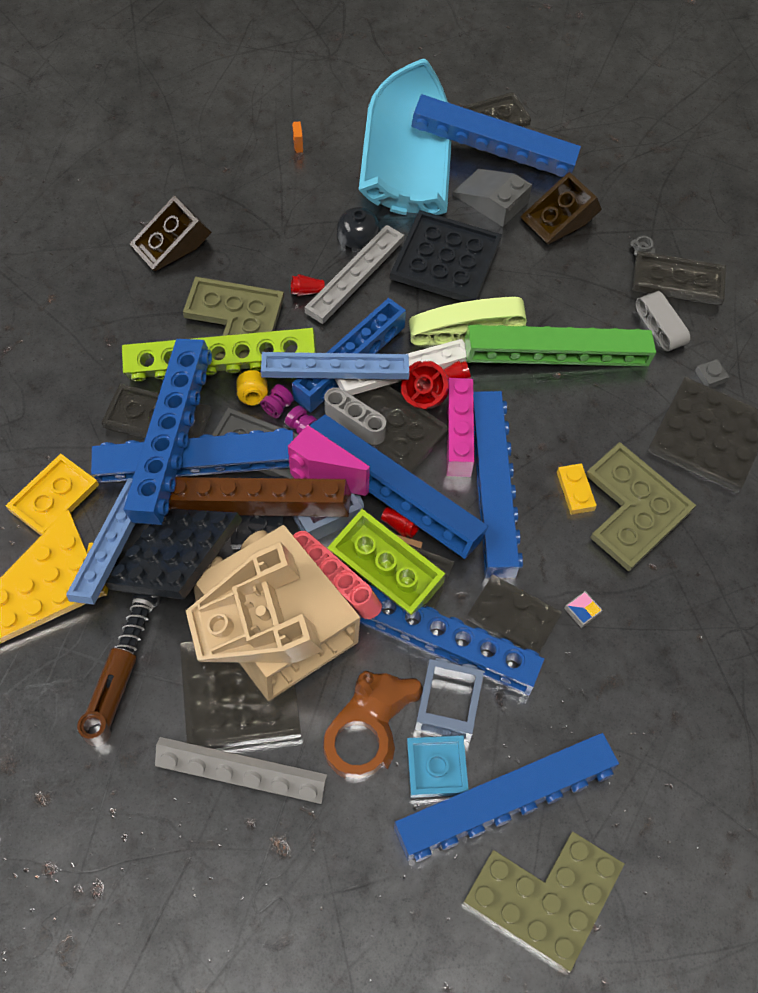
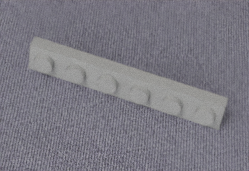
[305,225,404,324]
[155,737,327,804]

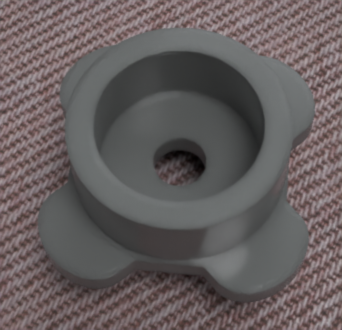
[631,236,655,257]

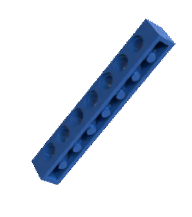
[123,339,212,525]
[358,577,545,696]

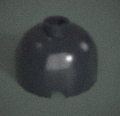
[337,207,380,252]

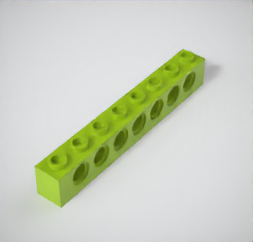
[122,328,317,381]

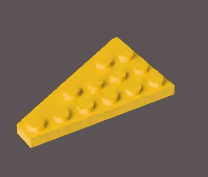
[0,510,105,644]

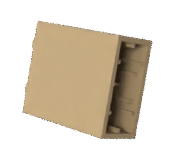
[193,525,360,701]

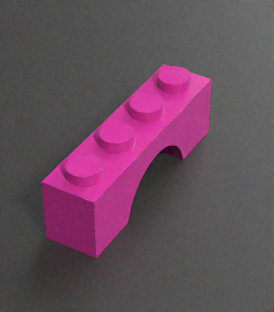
[447,378,474,477]

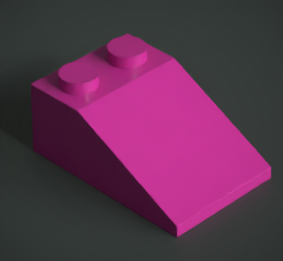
[288,425,370,496]

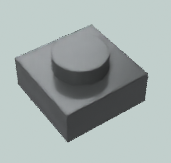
[695,359,729,389]

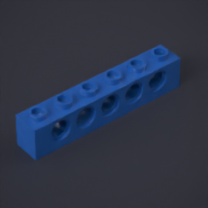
[292,298,406,413]

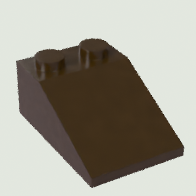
[520,172,602,244]
[129,195,212,271]

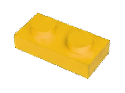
[557,463,597,515]

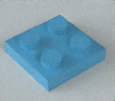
[407,735,469,798]

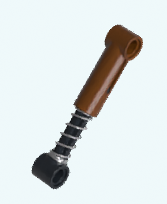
[77,593,163,747]

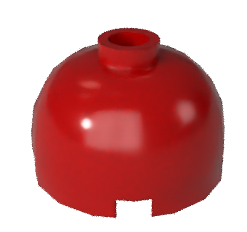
[401,361,450,410]

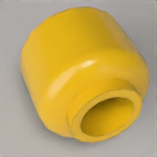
[236,370,268,406]

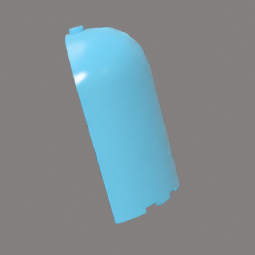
[359,59,452,215]

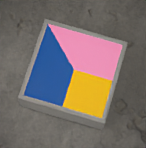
[564,591,603,628]

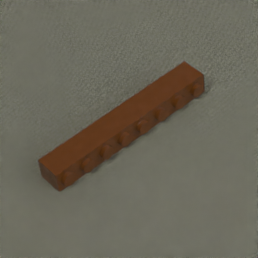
[169,477,351,517]

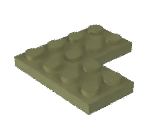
[183,277,284,360]
[586,442,696,571]
[463,831,625,973]

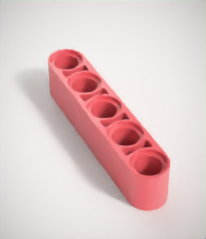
[293,531,382,619]

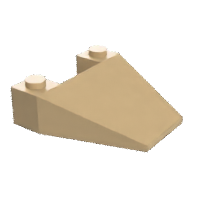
[186,542,322,663]

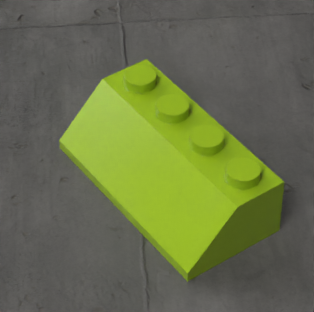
[327,509,445,615]

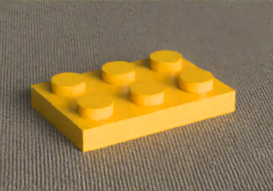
[5,454,99,535]

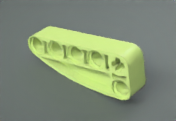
[409,297,527,346]

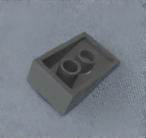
[452,169,532,227]

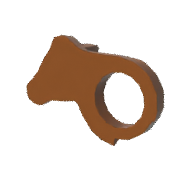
[323,671,423,779]

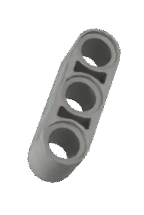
[636,291,690,352]
[324,388,386,445]

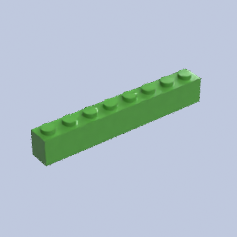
[464,324,656,366]

